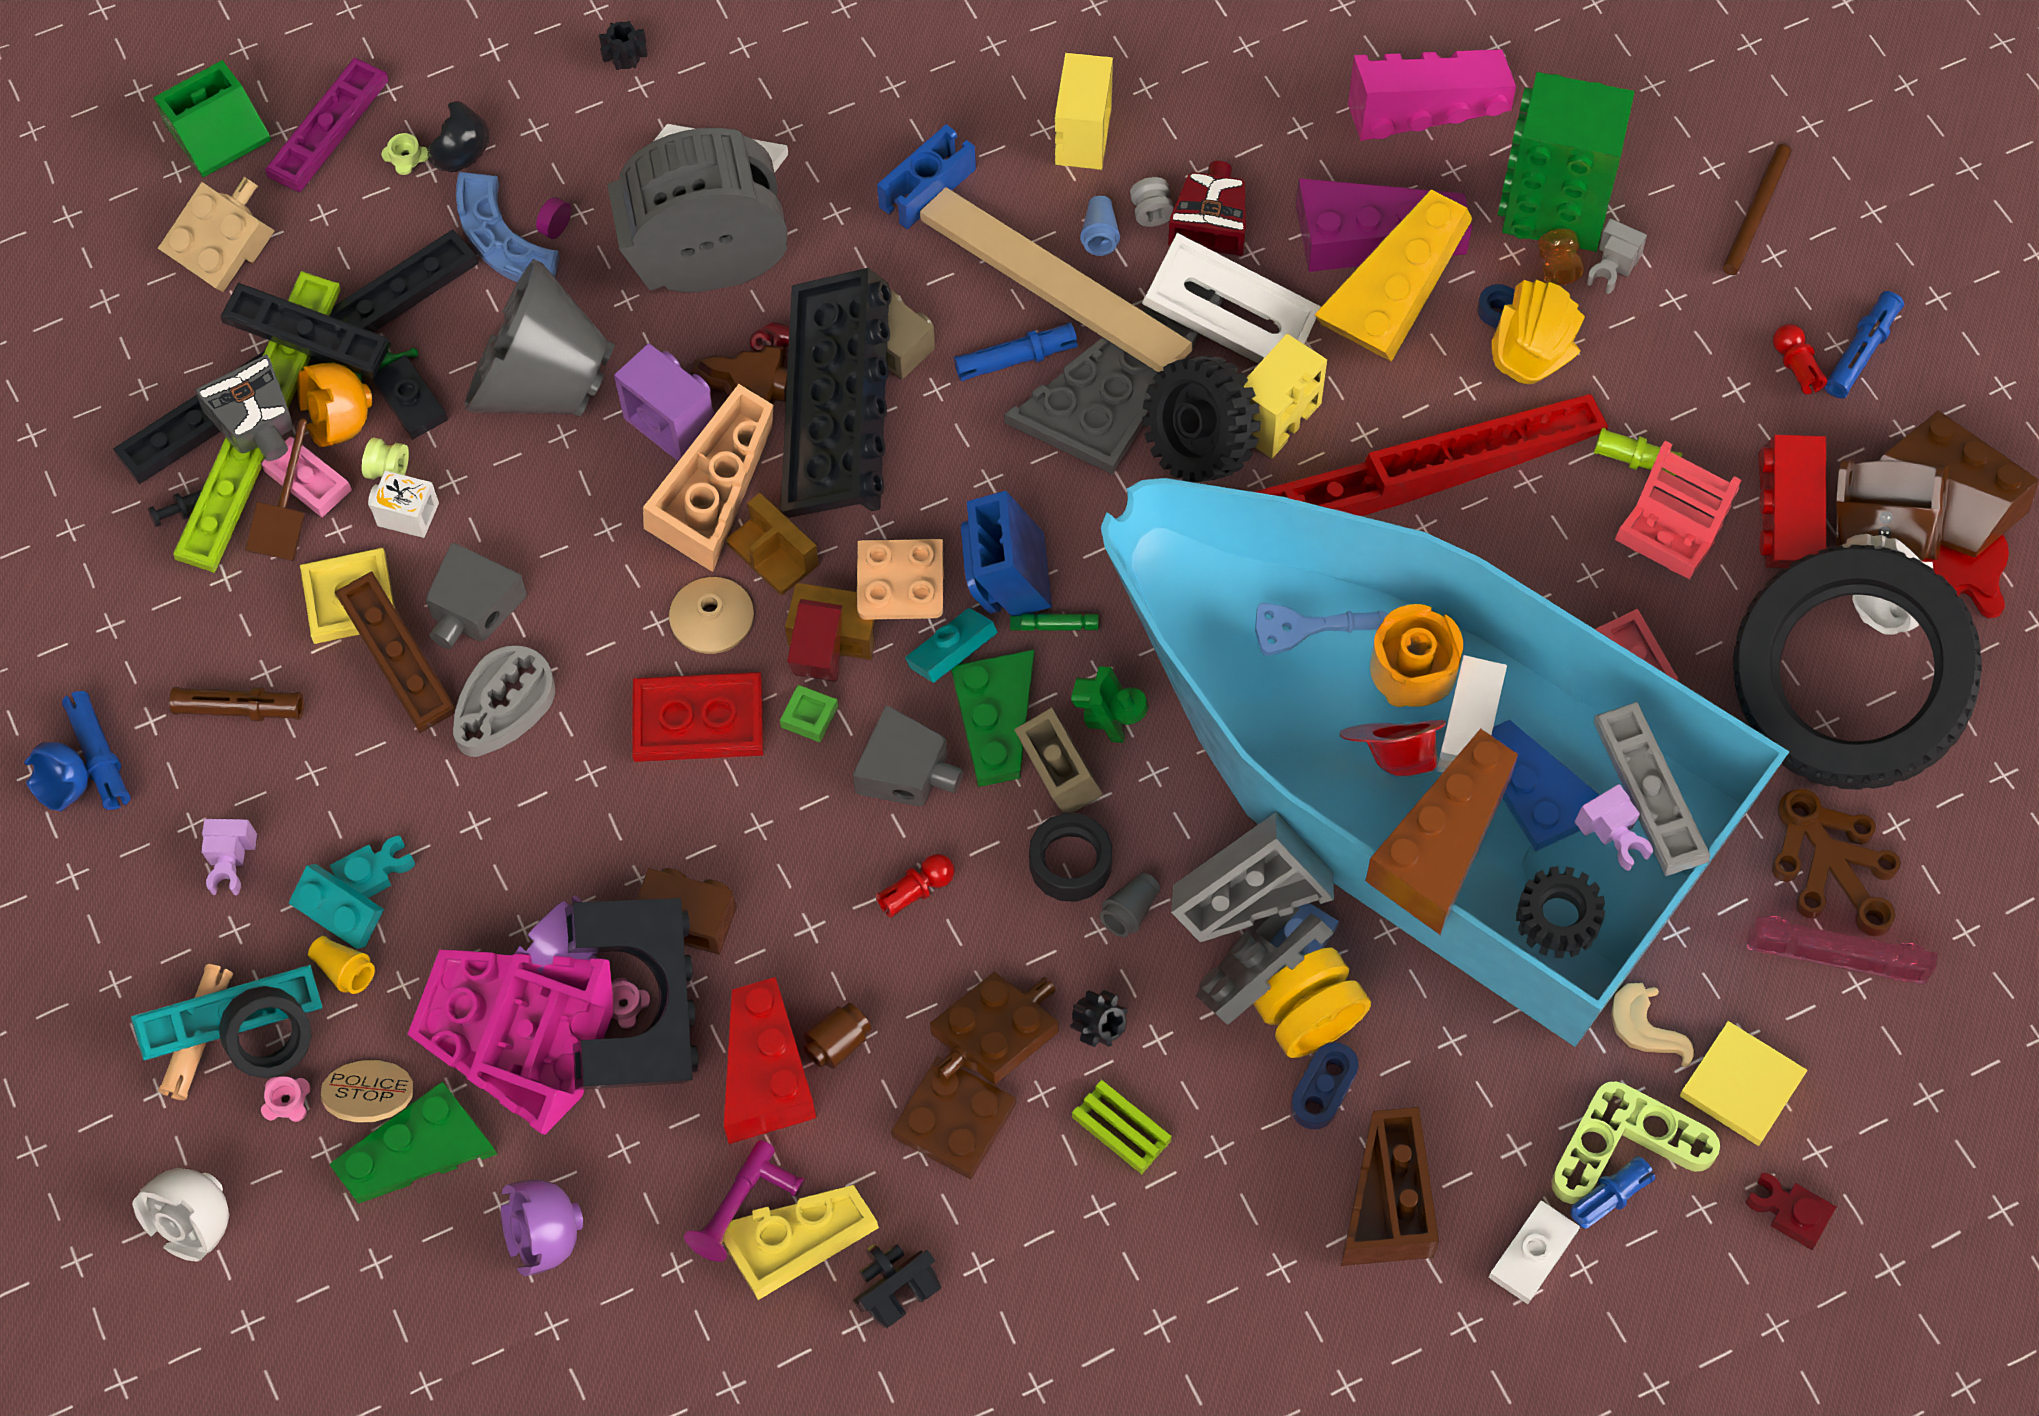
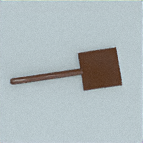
[245,418,307,561]

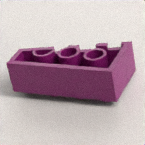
[1296,178,1472,272]

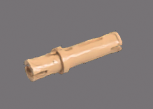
[158,964,233,1101]

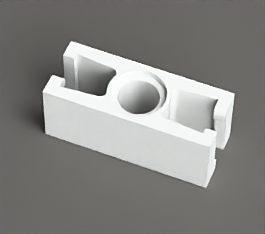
[1437,655,1507,772]

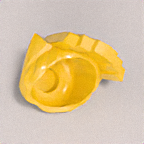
[1492,279,1585,384]

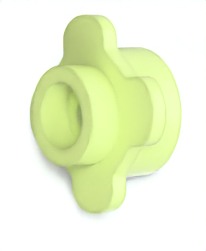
[382,133,428,175]

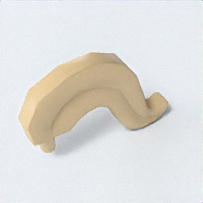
[1610,983,1694,1067]

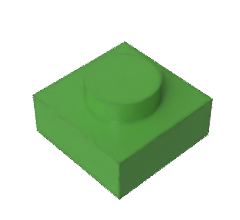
[780,685,838,743]

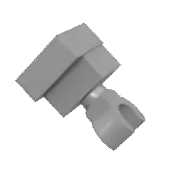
[1587,218,1647,294]

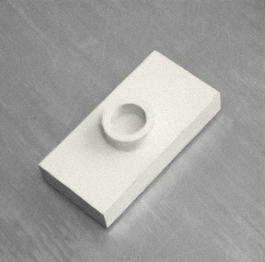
[1489,1200,1580,1304]

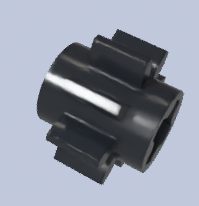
[599,21,648,70]
[1070,990,1128,1047]

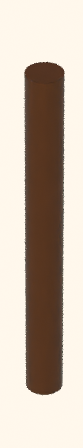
[1723,144,1792,275]

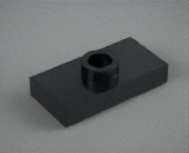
[371,355,448,440]

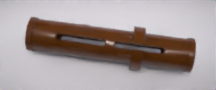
[169,687,304,721]

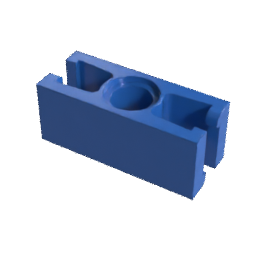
[877,124,976,230]

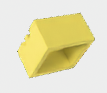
[1055,53,1113,170]
[1243,333,1327,459]

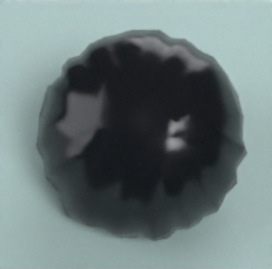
[427,101,489,172]

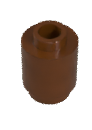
[803,1003,872,1069]

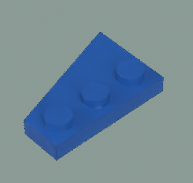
[1491,720,1600,852]

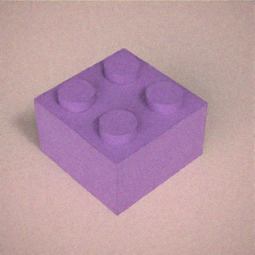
[614,343,715,461]

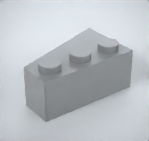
[1171,812,1334,942]

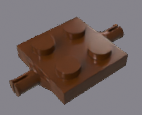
[930,971,1059,1085]

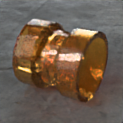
[1537,229,1584,285]

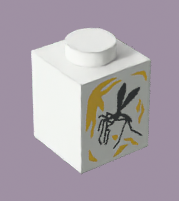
[368,471,439,538]

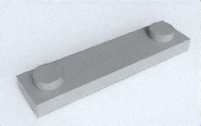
[1594,702,1710,876]

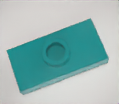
[905,608,998,683]

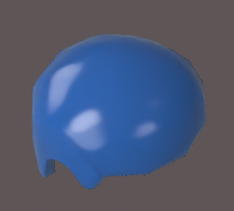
[24,741,88,812]

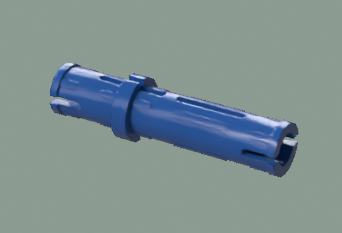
[1824,291,1904,399]
[953,322,1078,382]
[62,691,131,810]

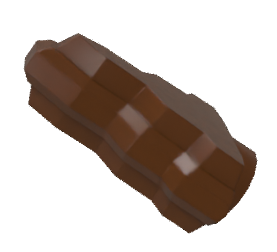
[691,345,787,406]

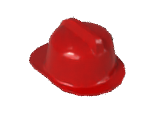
[1340,720,1446,776]

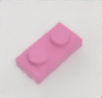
[261,436,352,518]

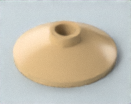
[669,577,754,654]

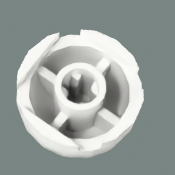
[132,1168,229,1262]

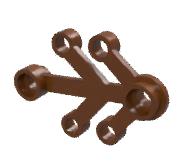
[1772,789,1901,936]

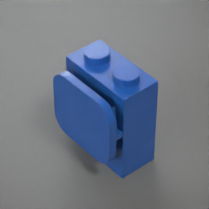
[961,490,1052,616]

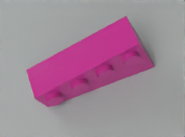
[1348,49,1516,141]

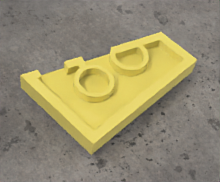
[723,1185,879,1300]

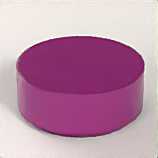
[536,197,572,239]

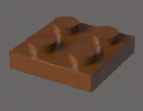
[891,1056,1016,1180]

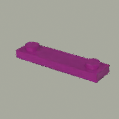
[265,57,389,193]

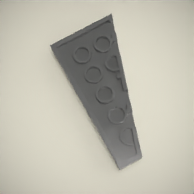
[1004,281,1224,475]

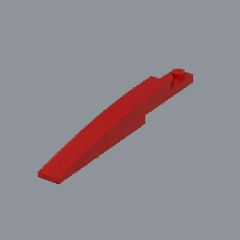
[1255,394,1609,516]

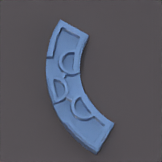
[456,172,560,282]

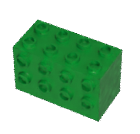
[1497,72,1635,252]

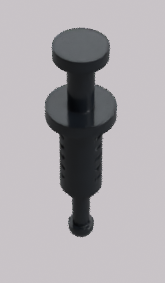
[148,489,202,527]

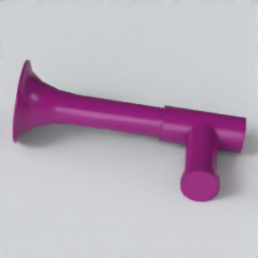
[684,1140,804,1262]

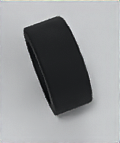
[1029,813,1112,902]
[219,986,312,1078]

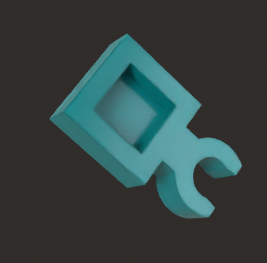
[329,836,415,898]

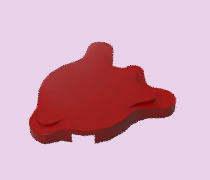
[1921,535,2009,618]

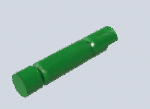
[1010,614,1098,631]

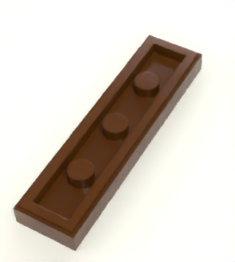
[335,571,456,733]

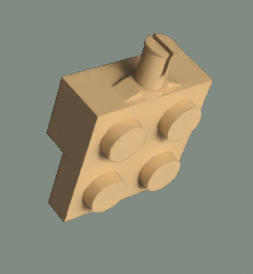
[158,177,275,292]

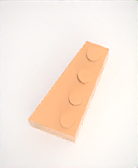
[643,384,773,572]

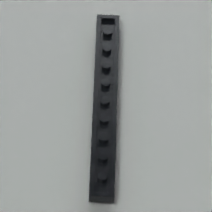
[113,229,478,484]

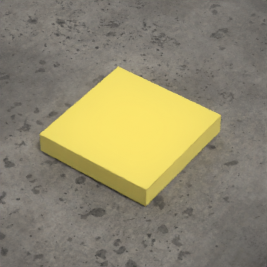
[300,548,395,644]
[1680,1021,1807,1146]

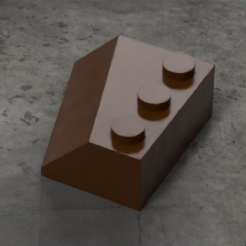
[1879,410,2039,558]

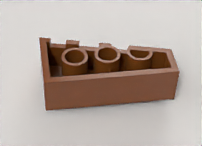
[1365,728,1518,935]

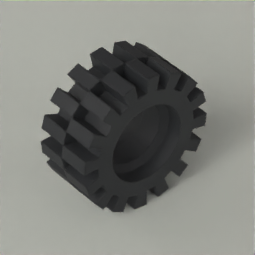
[1516,866,1605,958]

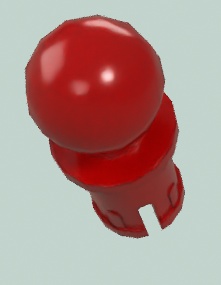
[1773,324,1827,395]
[875,854,955,918]

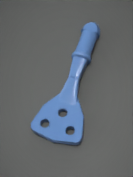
[1255,603,1388,656]

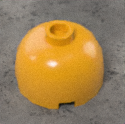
[297,363,372,447]

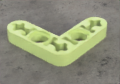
[1551,1081,1720,1204]

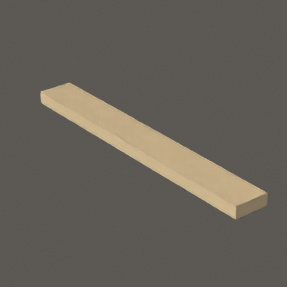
[920,187,1192,372]

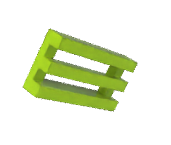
[1072,1079,1172,1175]

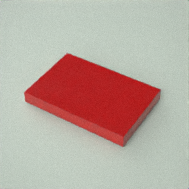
[632,672,764,762]

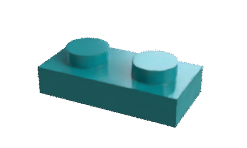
[288,864,384,949]

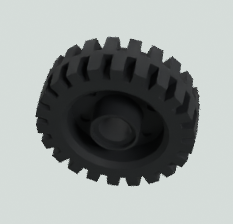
[1142,356,1260,482]

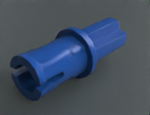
[1570,1156,1655,1229]

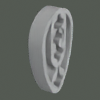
[453,646,555,757]

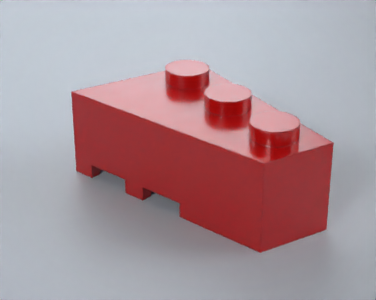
[1758,435,1826,568]

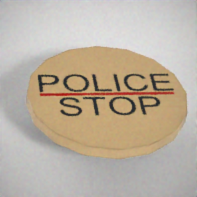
[321,1060,413,1122]

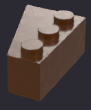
[1341,1107,1439,1266]

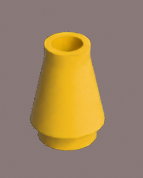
[308,936,375,994]

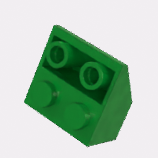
[153,60,271,178]

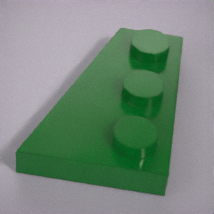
[951,650,1035,787]
[329,1081,497,1204]

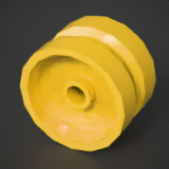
[1253,947,1371,1058]

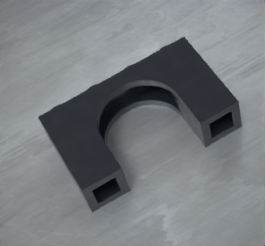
[565,898,698,1090]

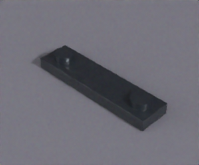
[220,282,391,379]

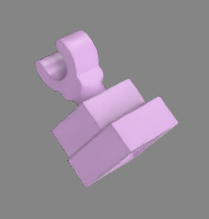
[1575,784,1653,871]
[201,819,257,895]

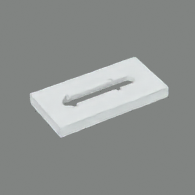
[1142,233,1321,364]

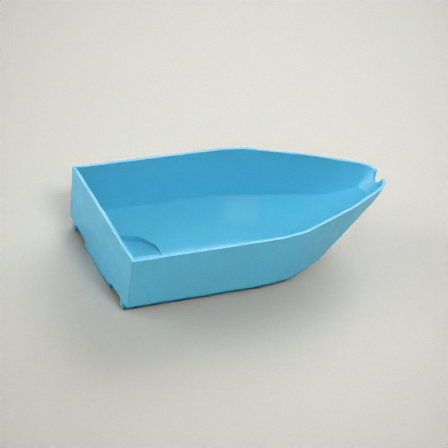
[1101,478,1789,1047]

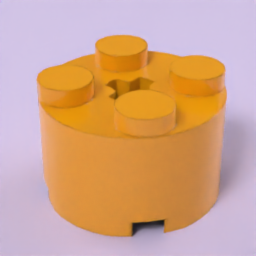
[1370,604,1463,707]

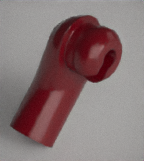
[750,322,790,351]

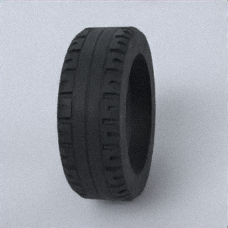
[1733,545,1982,790]

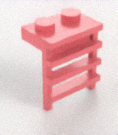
[1615,441,1742,580]

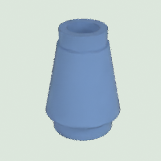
[1080,196,1120,256]

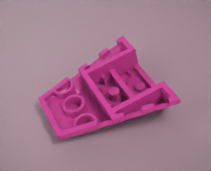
[407,949,614,1135]

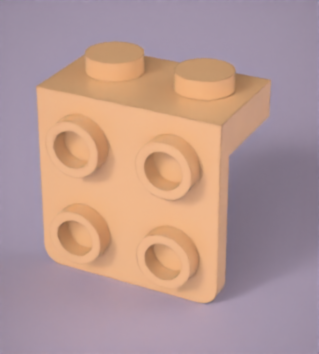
[857,539,944,620]

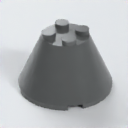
[464,259,615,417]

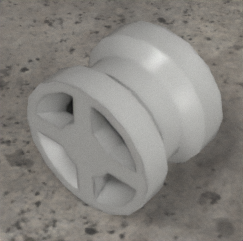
[1130,177,1174,227]

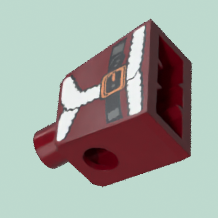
[1168,160,1246,256]

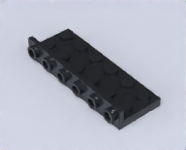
[780,268,892,518]

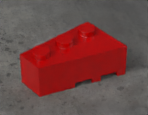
[724,977,816,1144]

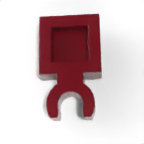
[1746,1173,1837,1250]

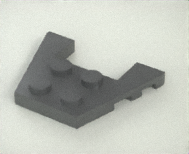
[1195,907,1334,1025]

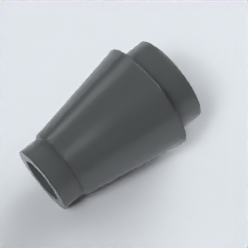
[1099,873,1160,937]

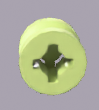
[362,437,409,480]

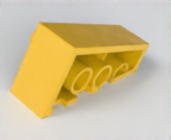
[1314,189,1472,362]

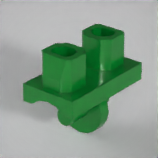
[1071,666,1149,743]

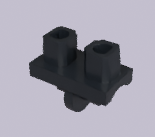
[853,1244,942,1328]

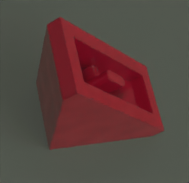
[787,599,843,682]

